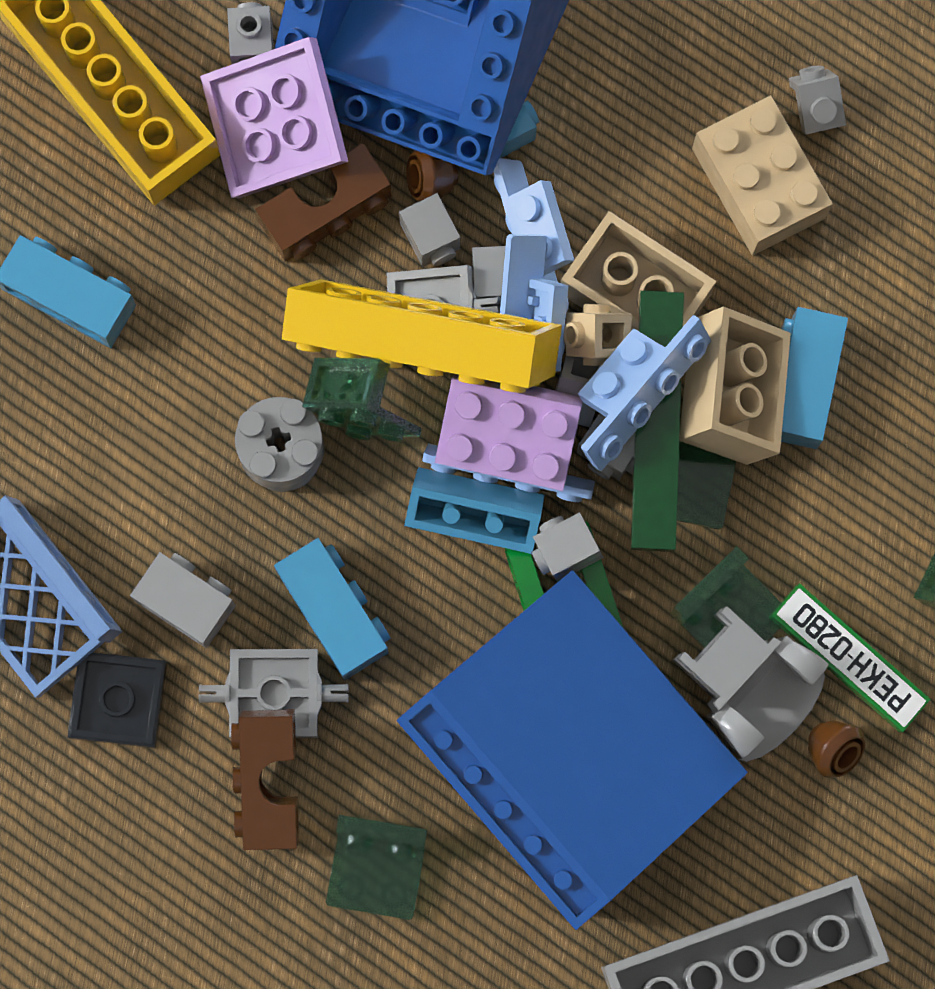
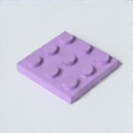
[200,37,348,198]

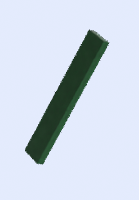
[631,291,684,552]

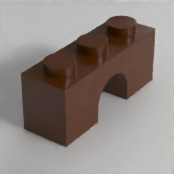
[255,143,392,262]
[231,709,299,850]

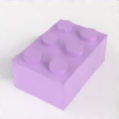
[435,374,583,491]

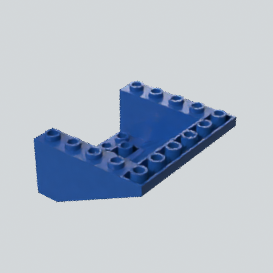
[274,0,569,176]
[396,570,748,930]

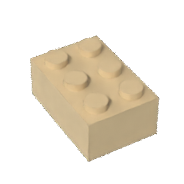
[692,95,833,256]
[561,211,716,331]
[679,306,791,465]

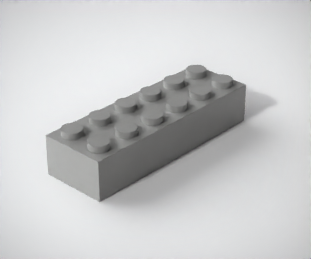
[601,875,890,989]

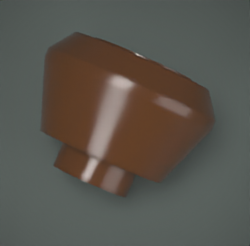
[406,150,458,202]
[808,720,865,778]

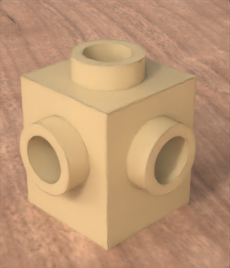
[564,304,632,366]

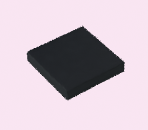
[67,652,167,749]

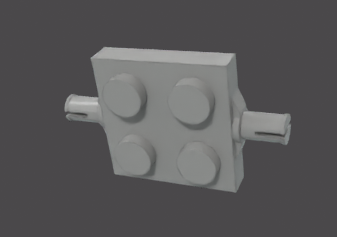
[386,265,501,313]
[199,649,349,738]

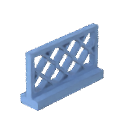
[0,495,123,698]

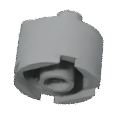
[235,397,324,492]

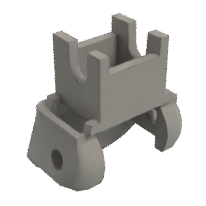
[672,606,829,762]

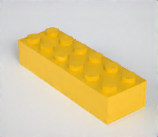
[0,0,220,206]
[282,279,562,393]

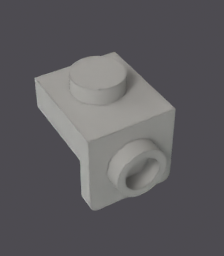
[789,66,846,134]

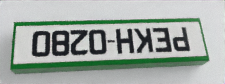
[769,583,931,733]

